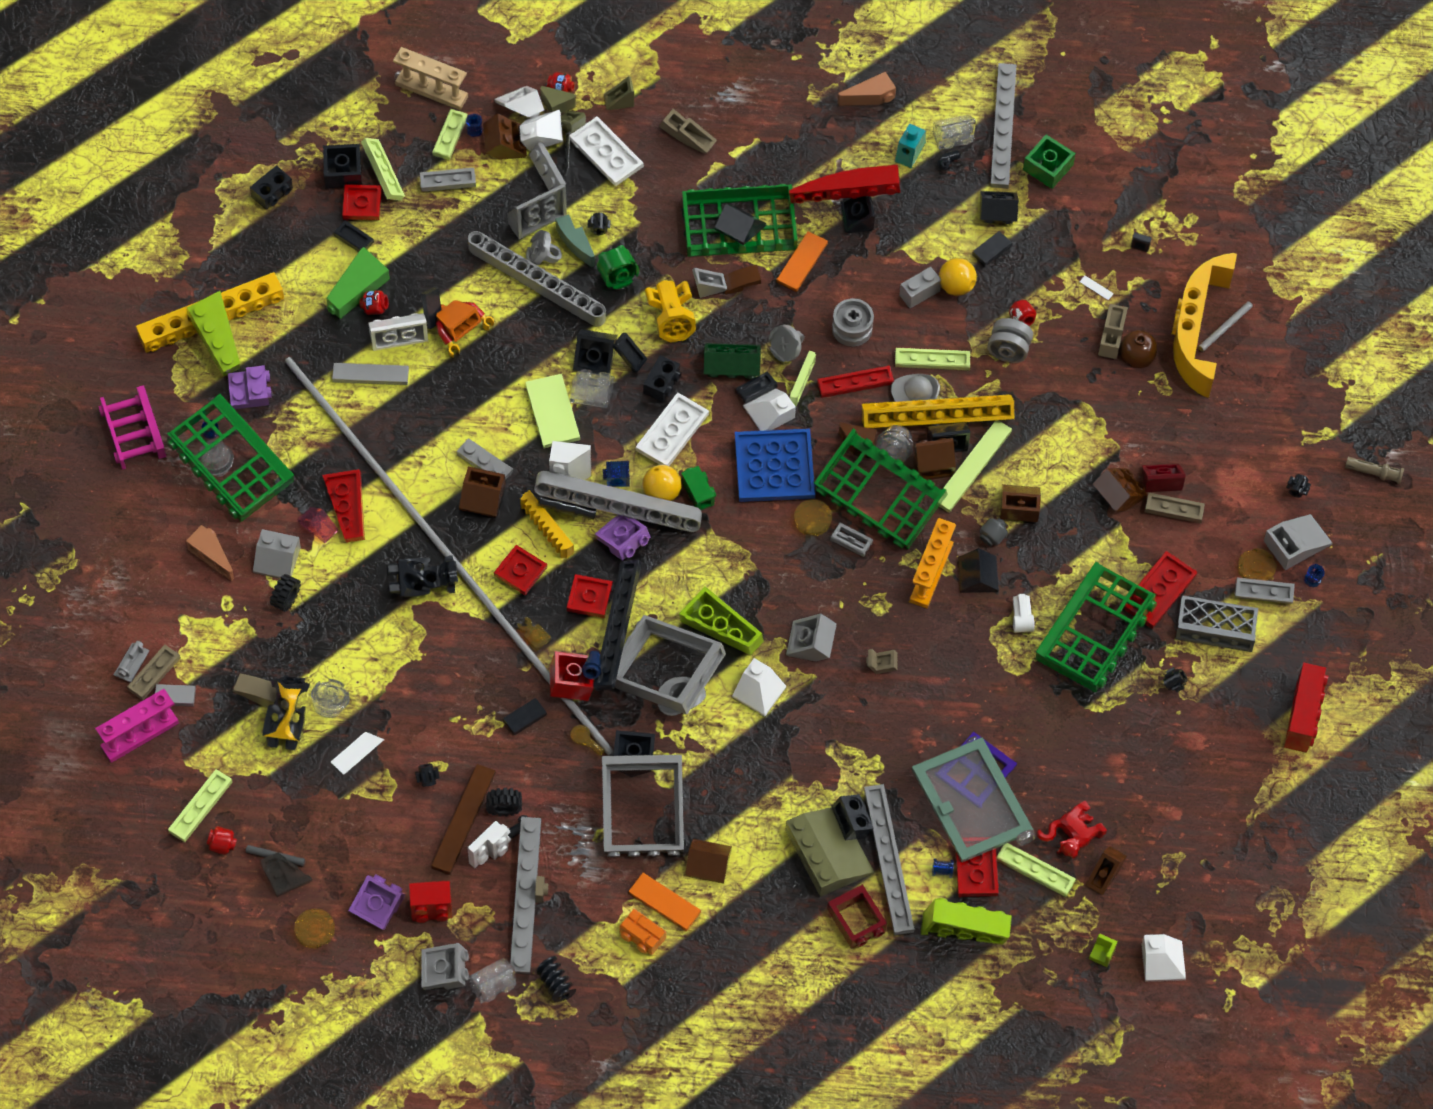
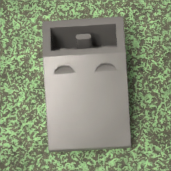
[1264,514,1333,570]

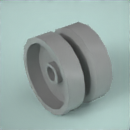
[832,298,874,347]
[987,318,1033,363]

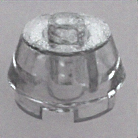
[876,425,913,462]
[197,439,234,477]
[311,679,350,718]

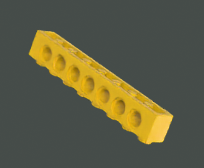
[136,272,284,353]
[862,395,1014,428]

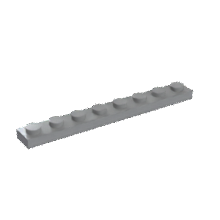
[990,63,1016,189]
[864,784,914,935]
[510,817,541,974]

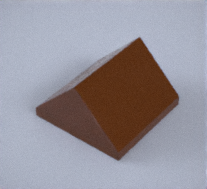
[685,839,732,884]

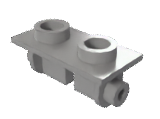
[114,641,149,683]

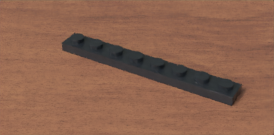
[593,560,642,691]

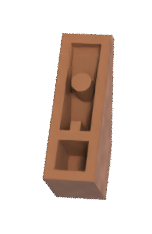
[838,72,896,106]
[186,525,234,581]

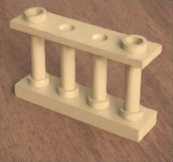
[393,47,468,110]

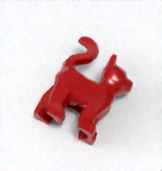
[1036,801,1107,859]

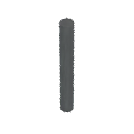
[246,845,305,867]

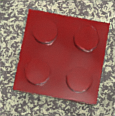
[342,185,382,220]
[494,545,548,595]
[567,574,613,618]

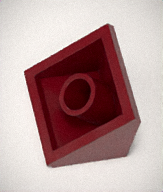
[1142,463,1186,492]

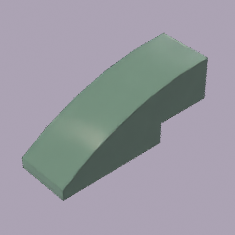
[555,214,595,267]

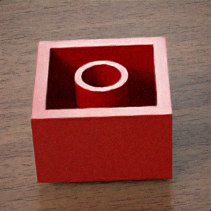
[550,651,594,701]
[409,881,453,923]

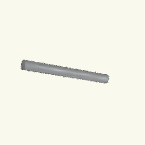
[1198,301,1253,352]

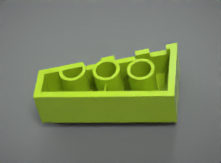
[187,291,240,377]
[679,587,764,655]
[921,898,1011,945]

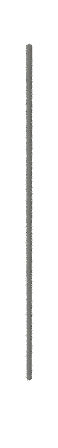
[285,357,614,756]

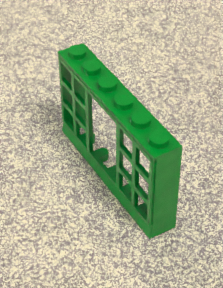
[682,184,798,257]
[167,394,294,522]
[814,428,948,550]
[1036,562,1157,693]

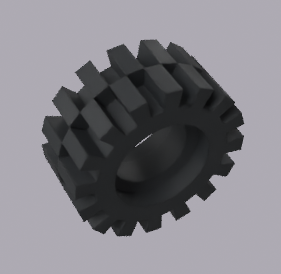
[270,574,301,612]
[486,788,522,817]

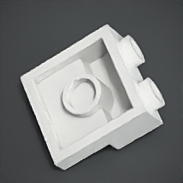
[468,821,511,868]

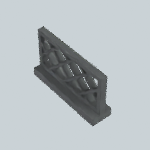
[1175,595,1258,652]

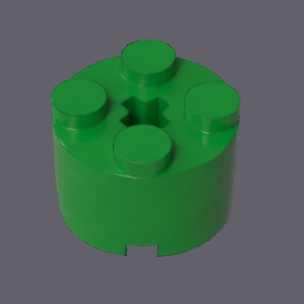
[597,245,640,289]

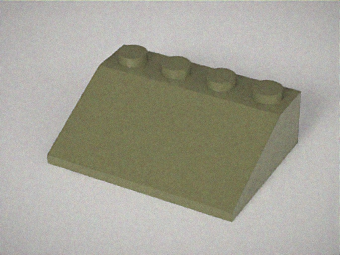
[785,807,874,897]

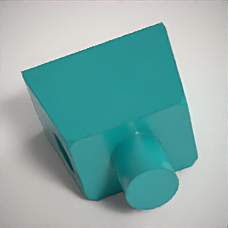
[895,124,926,168]

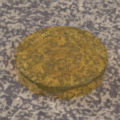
[794,499,832,536]
[1238,548,1277,581]
[294,909,335,948]

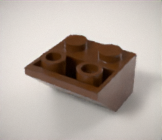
[483,114,527,160]
[913,438,956,480]
[459,466,506,518]
[1093,468,1148,512]
[1000,484,1041,522]

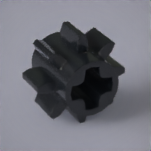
[588,212,611,235]
[1286,474,1311,498]
[1163,667,1188,692]
[415,763,440,787]

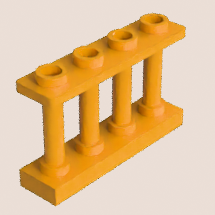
[909,518,956,609]

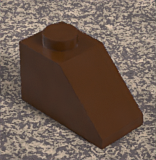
[838,422,877,458]
[1086,846,1127,895]

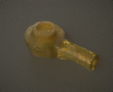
[571,725,605,756]

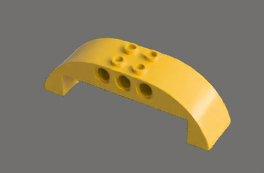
[1172,253,1237,398]

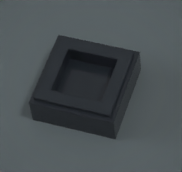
[1131,232,1152,252]

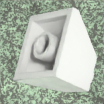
[494,86,544,118]
[520,110,563,152]
[743,388,796,431]
[732,658,786,717]
[1141,934,1186,982]

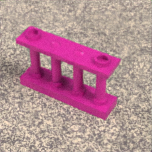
[98,385,166,470]
[95,689,179,763]

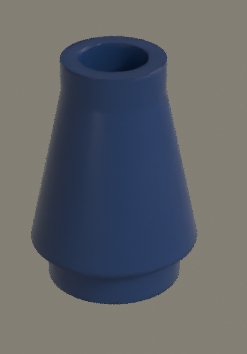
[582,651,601,679]

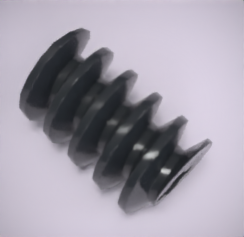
[536,956,576,1002]

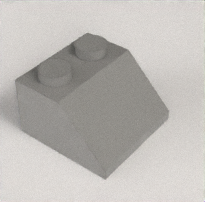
[253,529,301,579]
[786,614,836,661]

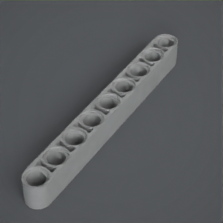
[468,231,606,327]
[534,471,702,532]

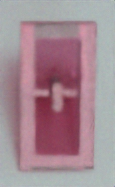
[297,507,338,543]

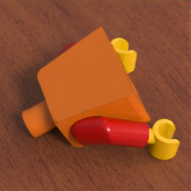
[436,300,494,358]

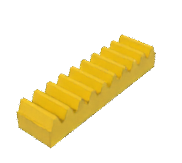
[520,490,574,559]

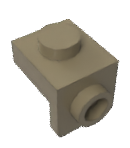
[866,649,897,674]
[535,876,548,903]

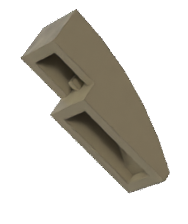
[659,109,717,154]
[1098,304,1128,359]
[232,673,289,709]

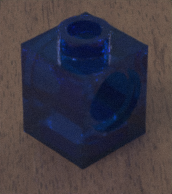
[603,461,630,487]

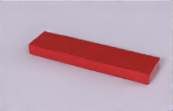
[817,365,894,398]

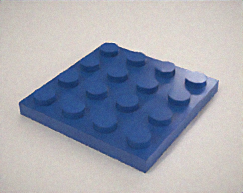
[735,429,815,502]

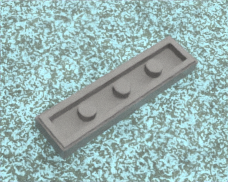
[332,363,409,385]

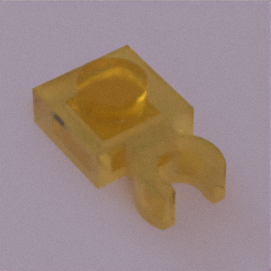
[517,617,551,652]

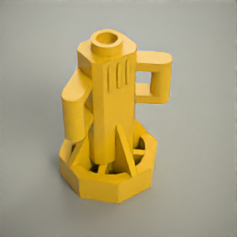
[645,280,696,343]

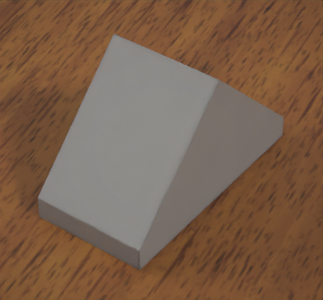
[692,268,727,298]

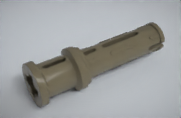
[1345,456,1404,485]

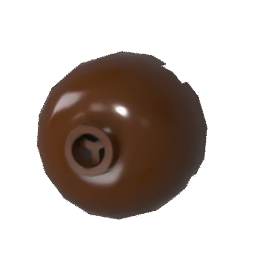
[1120,330,1157,368]

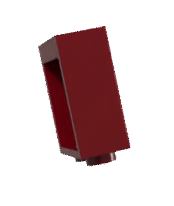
[827,884,887,949]

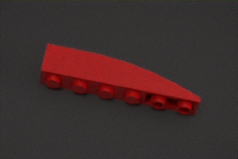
[789,164,901,204]

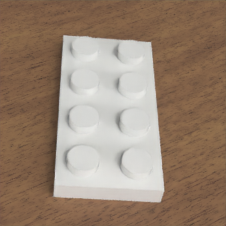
[570,116,644,187]
[636,393,709,466]

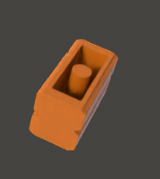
[620,909,666,955]

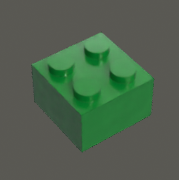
[1023,134,1076,189]

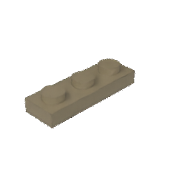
[1145,493,1205,523]
[127,645,181,700]

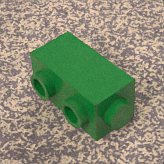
[681,466,716,510]

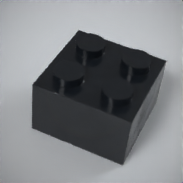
[323,144,362,188]

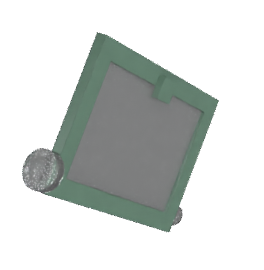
[912,736,1036,862]

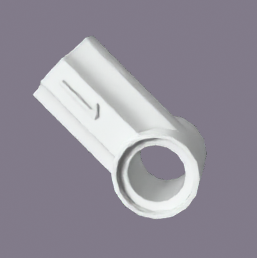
[1013,594,1034,633]

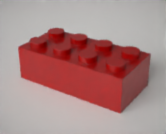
[1284,662,1328,753]

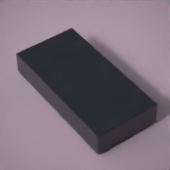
[333,220,374,252]
[972,231,1012,266]
[421,287,441,329]
[612,333,648,372]
[736,372,778,404]
[503,698,547,736]

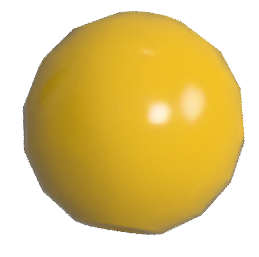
[939,258,977,296]
[643,465,681,501]

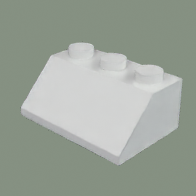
[368,313,428,351]
[549,441,591,480]

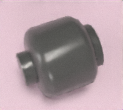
[979,518,1008,547]

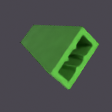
[327,247,390,319]

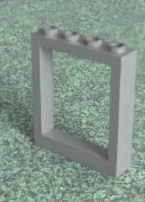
[614,615,726,715]
[602,755,684,857]

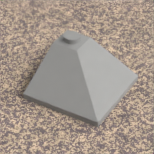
[508,184,567,239]

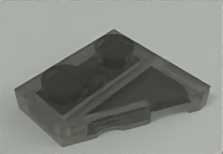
[260,852,312,897]

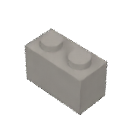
[899,267,941,308]

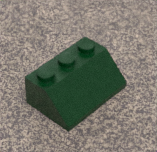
[704,343,761,378]

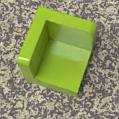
[1089,934,1118,967]

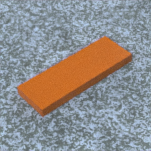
[776,231,828,292]
[629,873,701,931]

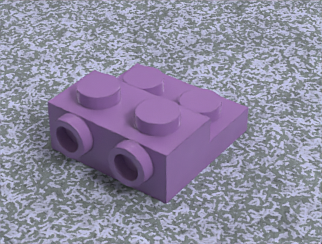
[228,365,272,409]
[595,515,651,561]
[349,874,405,930]

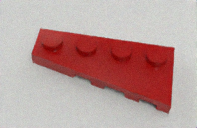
[322,469,365,543]

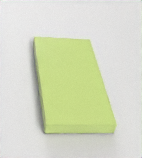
[525,374,580,448]

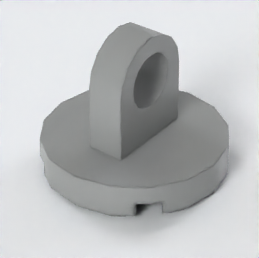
[526,230,562,266]
[769,324,805,362]

